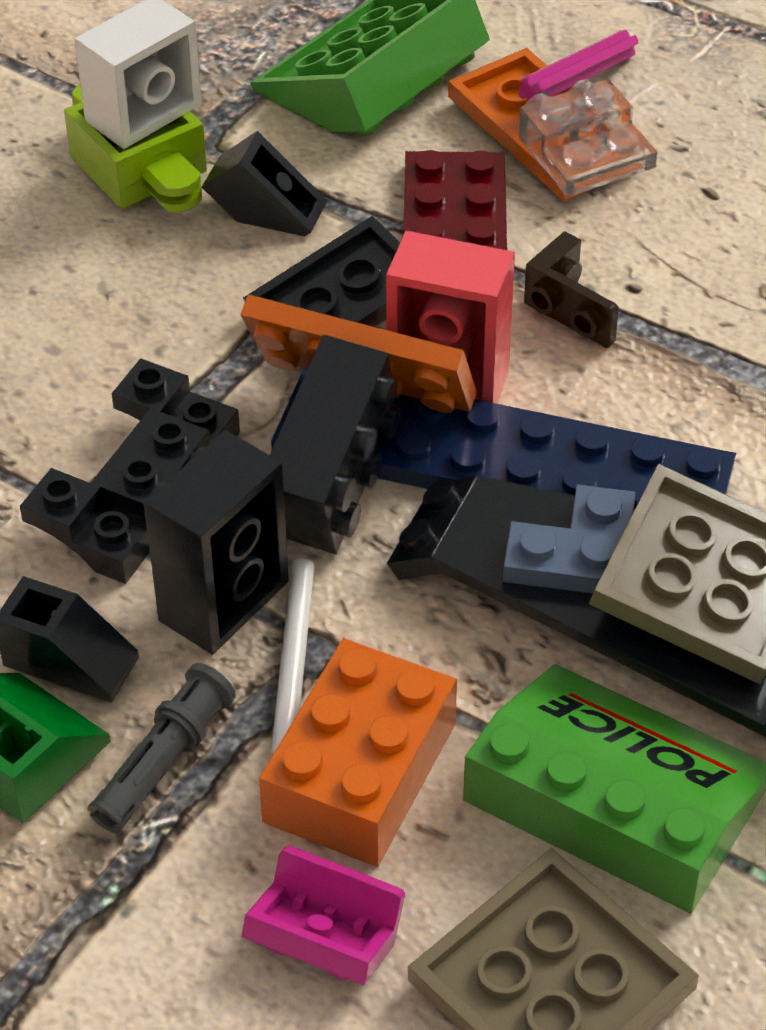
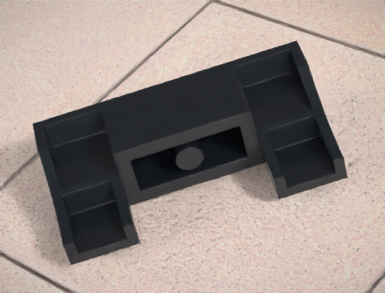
[19,358,240,584]

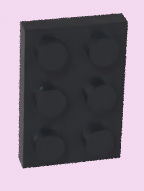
[243,216,400,370]

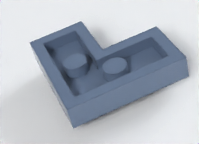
[503,484,636,593]

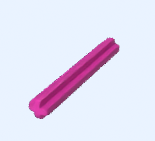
[518,30,639,105]

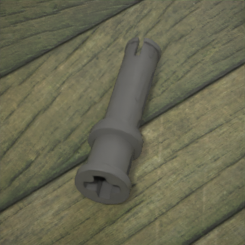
[87,663,236,833]

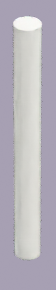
[270,558,315,759]

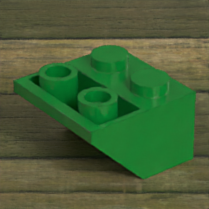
[0,673,111,824]

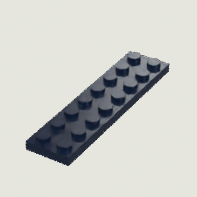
[271,368,736,508]

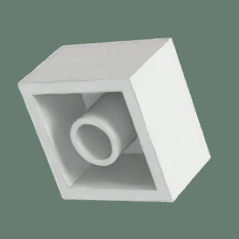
[74,0,202,149]

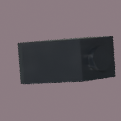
[201,131,328,236]

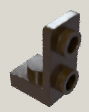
[524,231,619,348]

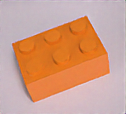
[259,638,457,867]

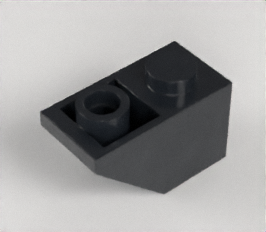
[0,576,139,703]

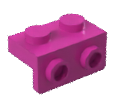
[241,845,405,986]

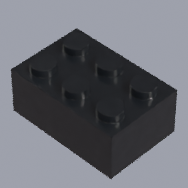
[270,334,402,555]
[144,430,289,655]

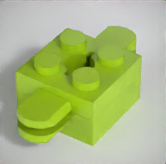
[64,84,207,213]

